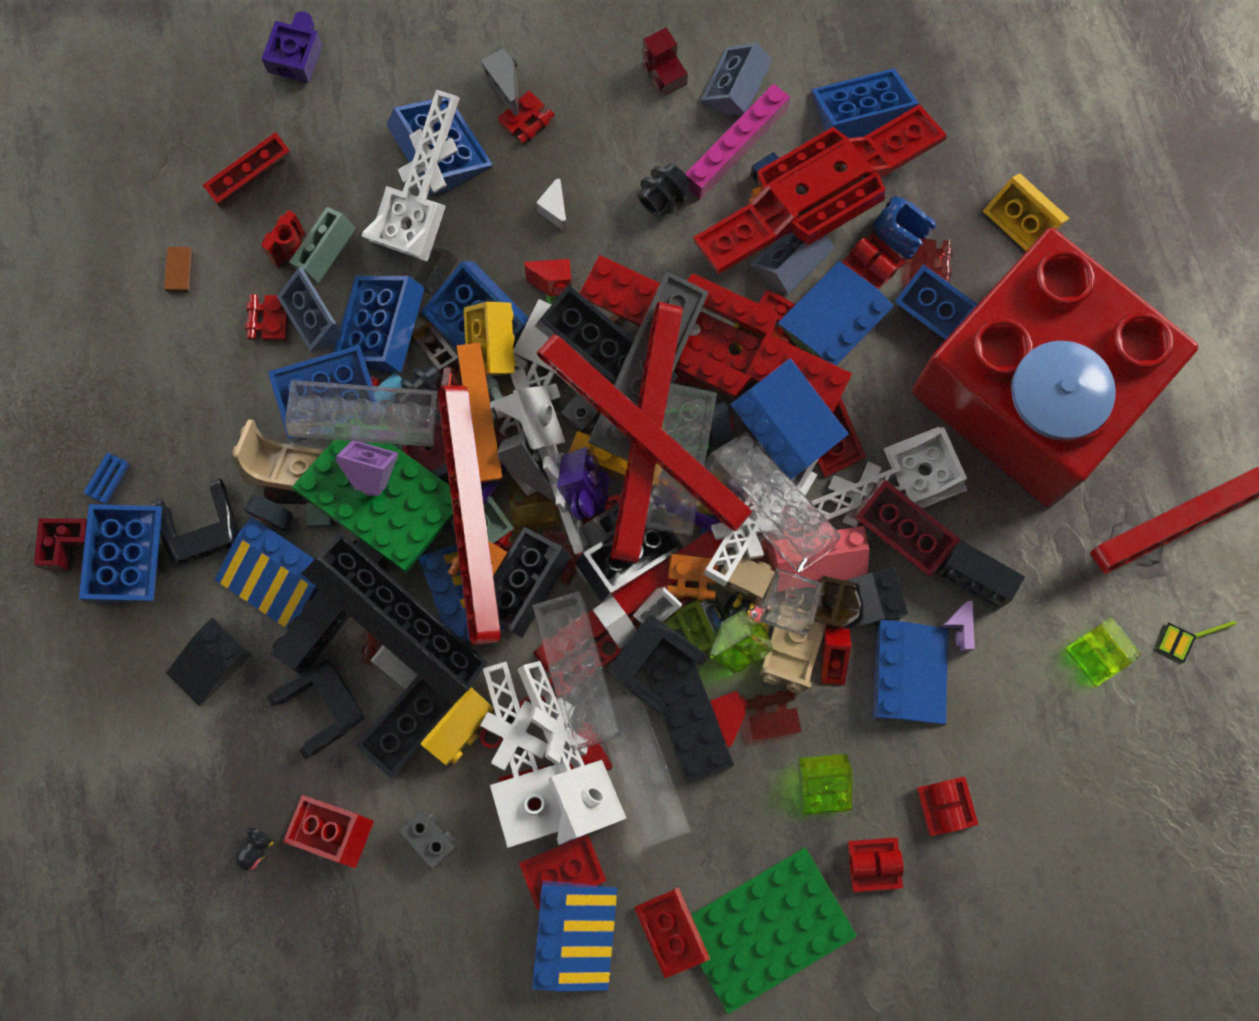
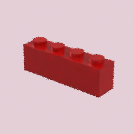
[203,132,290,207]

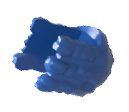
[871,196,936,259]

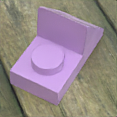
[941,601,975,652]

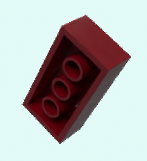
[851,479,960,577]

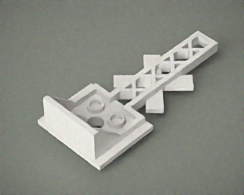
[362,90,460,261]
[494,299,561,437]
[492,386,592,554]
[794,427,967,531]
[704,440,819,587]
[517,661,626,845]
[480,662,562,848]

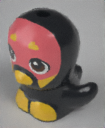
[724,592,764,628]
[236,827,274,871]

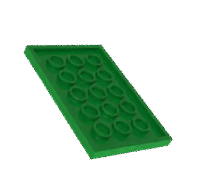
[292,418,453,573]
[691,847,857,1014]

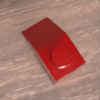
[524,259,572,296]
[821,627,851,685]
[710,691,748,748]

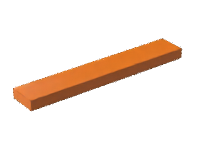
[457,342,502,483]

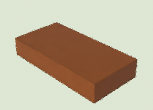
[164,247,192,292]

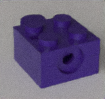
[262,11,322,83]
[557,447,610,521]

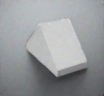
[536,179,567,230]
[633,588,682,623]
[593,596,637,650]

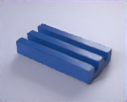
[83,452,130,504]

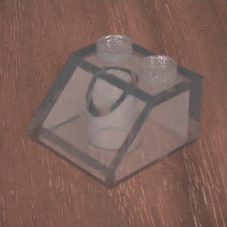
[759,568,822,637]

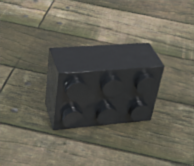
[937,540,1025,609]

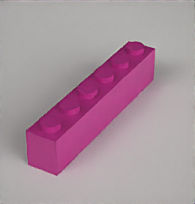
[685,83,790,199]

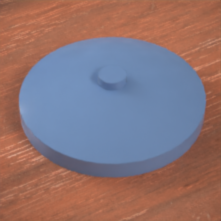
[1011,341,1116,440]

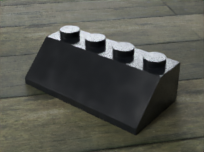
[493,527,571,638]

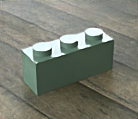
[289,207,356,283]

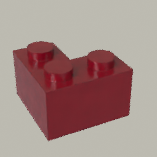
[641,27,688,96]
[34,518,87,571]

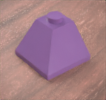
[336,440,398,496]

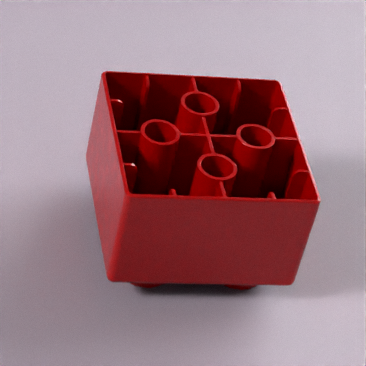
[911,228,1199,507]

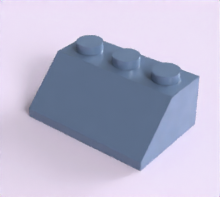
[700,43,772,116]
[750,232,834,294]
[277,267,342,352]

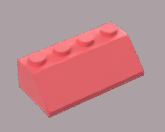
[766,526,869,592]

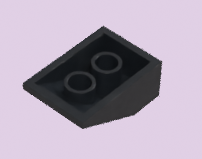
[832,567,908,630]
[166,618,252,707]

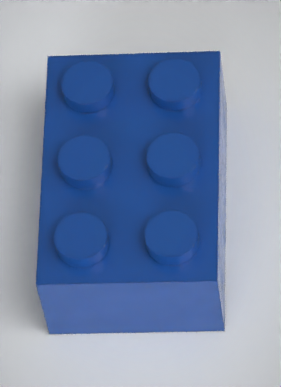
[895,264,978,340]

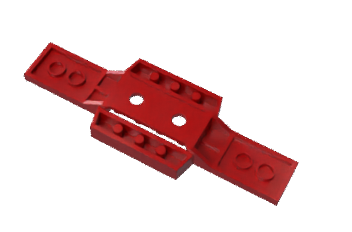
[693,104,947,275]
[579,255,853,413]

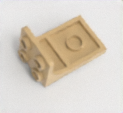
[232,419,324,491]
[759,603,826,694]

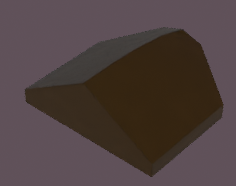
[810,575,862,628]

